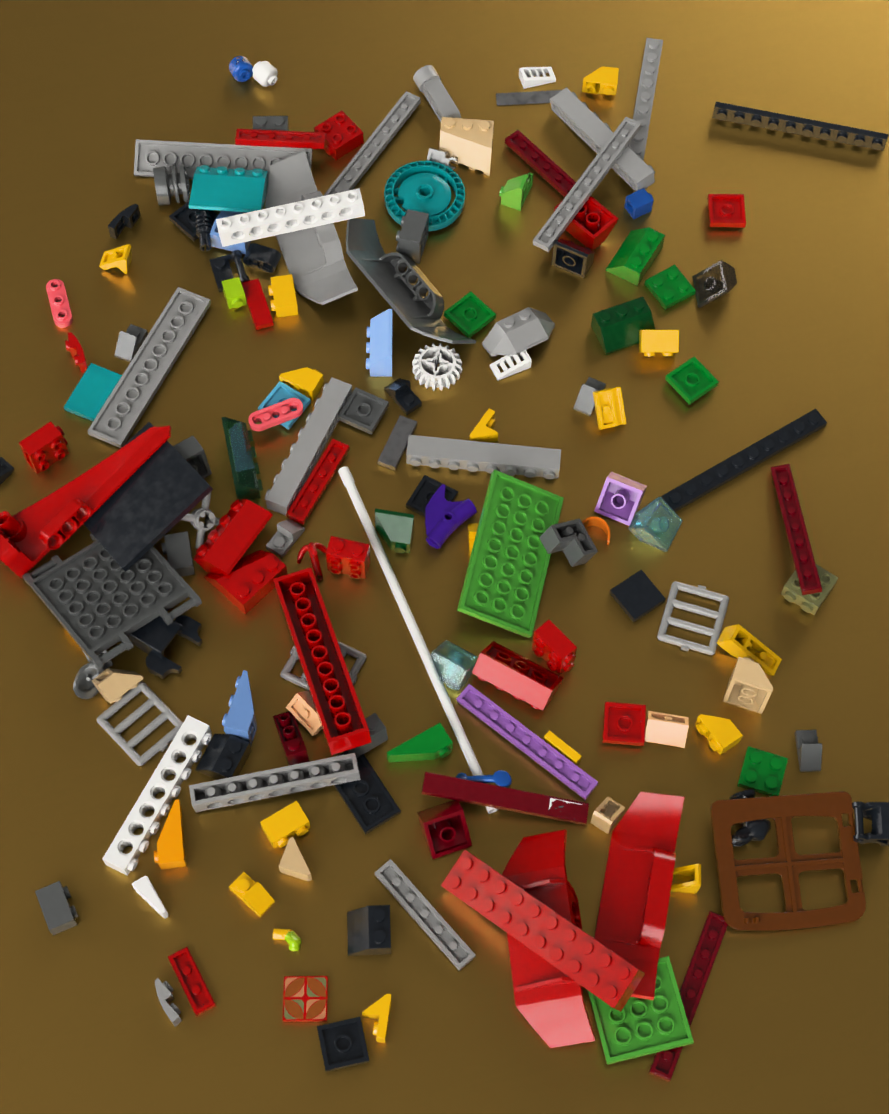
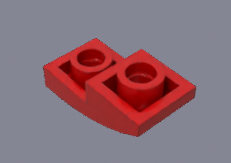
[65,332,88,373]

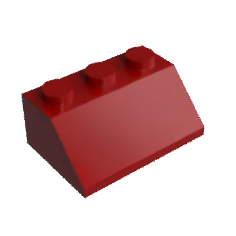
[554,196,619,251]

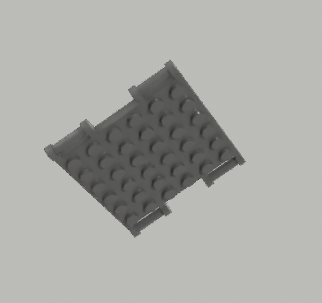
[22,533,202,670]

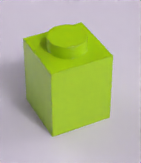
[222,277,247,309]

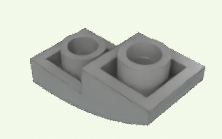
[155,978,182,1027]

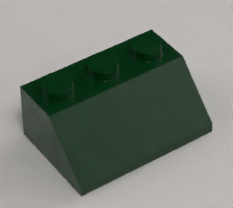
[591,297,655,355]

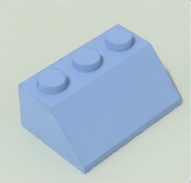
[366,309,393,377]

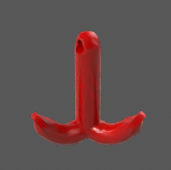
[297,542,327,581]

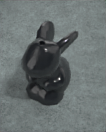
[729,789,771,846]

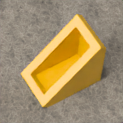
[671,863,701,894]

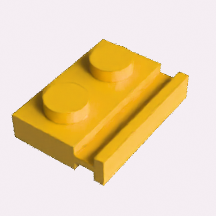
[593,386,627,430]

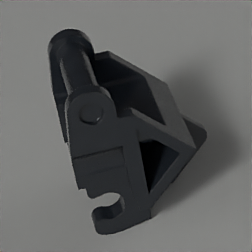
[852,802,889,846]

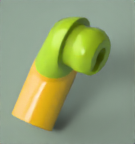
[273,928,302,951]

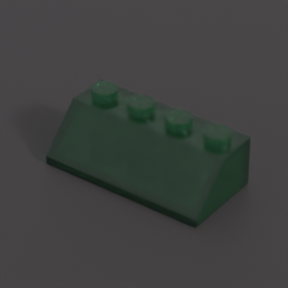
[222,417,263,500]

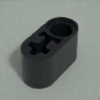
[243,243,281,273]

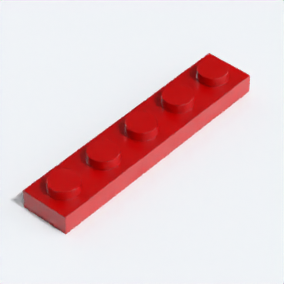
[235,129,325,149]
[286,438,350,525]

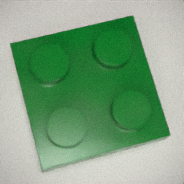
[644,265,696,310]
[444,292,496,338]
[665,356,719,405]
[737,746,788,796]

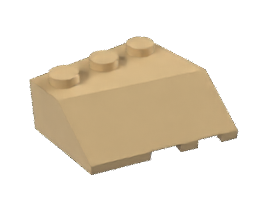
[439,117,494,176]

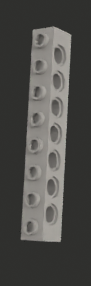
[189,753,361,812]

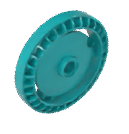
[384,161,465,232]

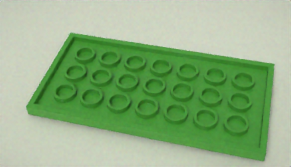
[457,470,564,638]

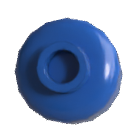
[229,56,253,82]

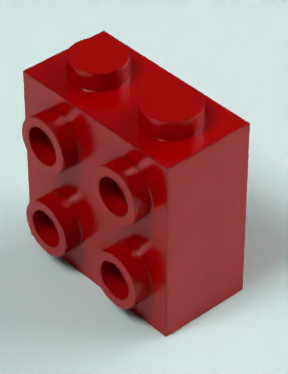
[314,110,364,160]
[19,421,69,474]
[326,536,371,579]
[532,620,577,675]

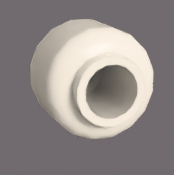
[252,61,278,87]

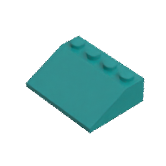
[189,165,268,212]

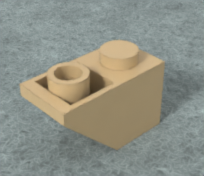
[91,668,144,704]

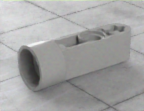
[413,65,461,122]

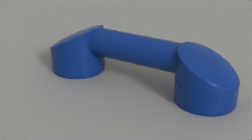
[455,770,512,788]

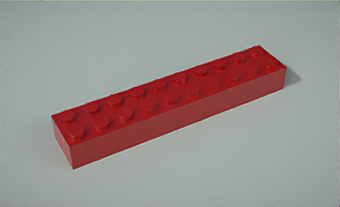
[273,567,372,755]
[441,850,645,1012]

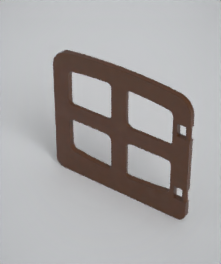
[710,791,866,931]

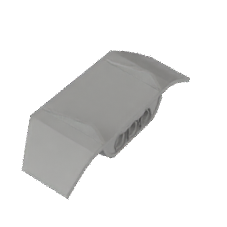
[265,151,358,305]

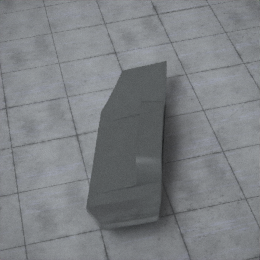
[346,218,476,344]

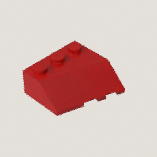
[204,550,287,615]

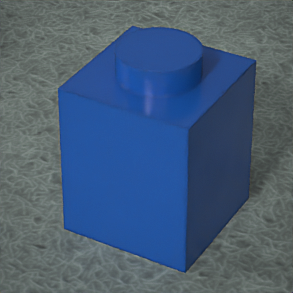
[624,188,654,220]

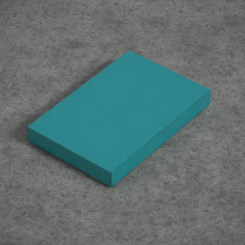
[64,363,122,421]

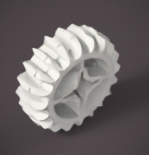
[412,343,462,391]

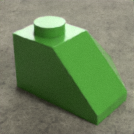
[499,172,534,211]

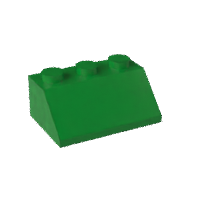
[606,227,665,286]

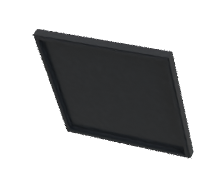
[84,422,213,572]

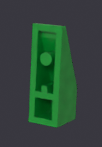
[387,723,453,763]

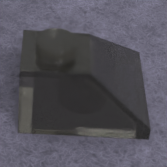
[692,260,737,308]

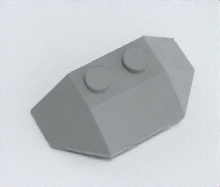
[482,307,555,356]

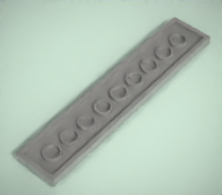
[134,139,313,180]
[87,287,211,448]

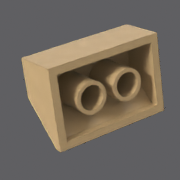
[723,657,773,714]

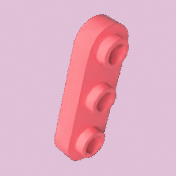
[46,279,73,328]
[248,398,303,432]

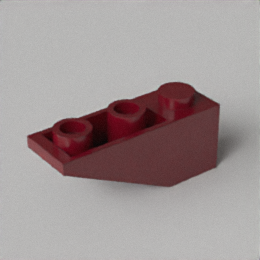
[273,711,310,766]

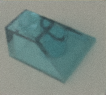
[628,497,683,552]
[431,640,478,691]

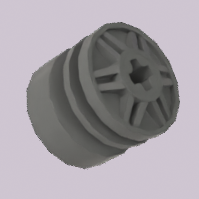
[153,164,190,206]

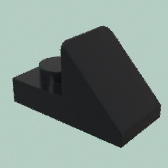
[384,378,422,415]

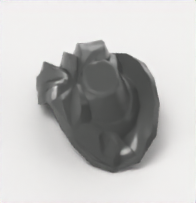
[73,662,105,699]

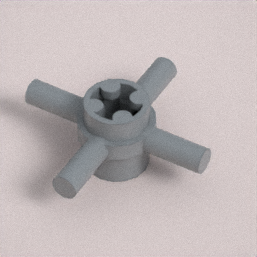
[181,491,221,548]

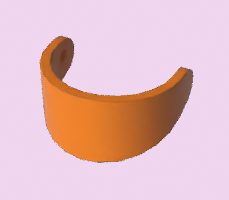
[582,516,610,545]

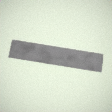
[496,90,562,106]

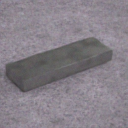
[377,415,417,470]

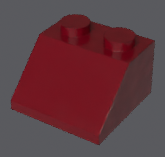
[417,800,472,859]

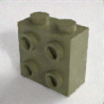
[781,564,838,615]

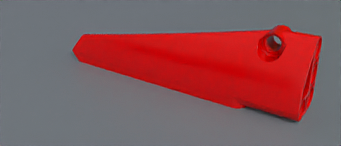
[0,426,172,579]

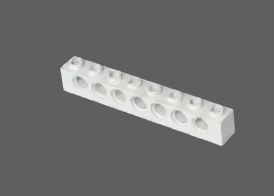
[216,188,365,247]
[102,715,212,876]

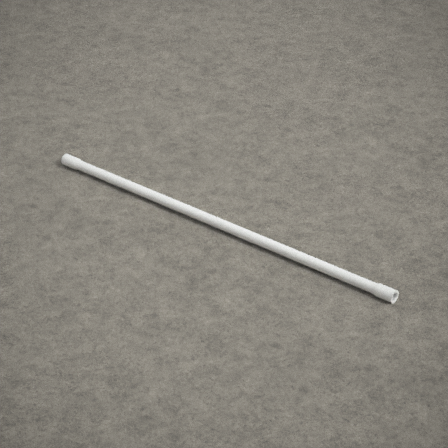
[338,466,499,814]

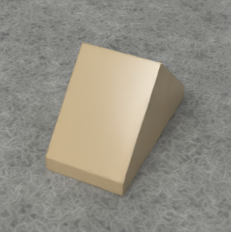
[590,797,625,834]
[279,837,312,882]

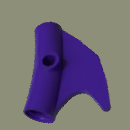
[425,484,477,549]

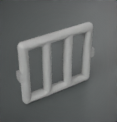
[657,581,729,655]
[280,640,367,691]
[97,681,183,766]

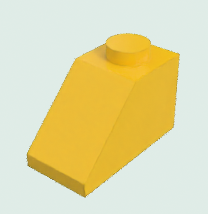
[279,367,324,401]

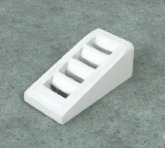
[519,67,556,89]
[490,350,532,381]
[132,875,169,919]

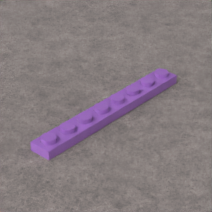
[456,684,598,800]

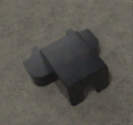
[127,615,203,679]

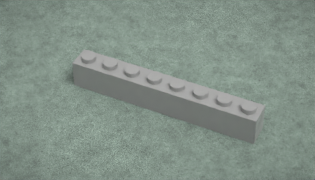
[550,87,655,191]
[265,377,353,516]
[406,435,561,479]

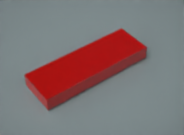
[241,278,274,330]
[168,947,216,1016]

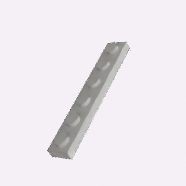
[375,859,476,971]

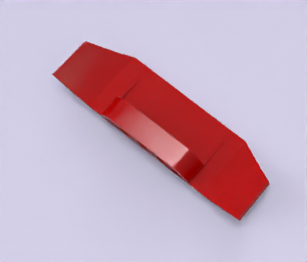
[594,791,685,1000]
[502,829,596,1048]

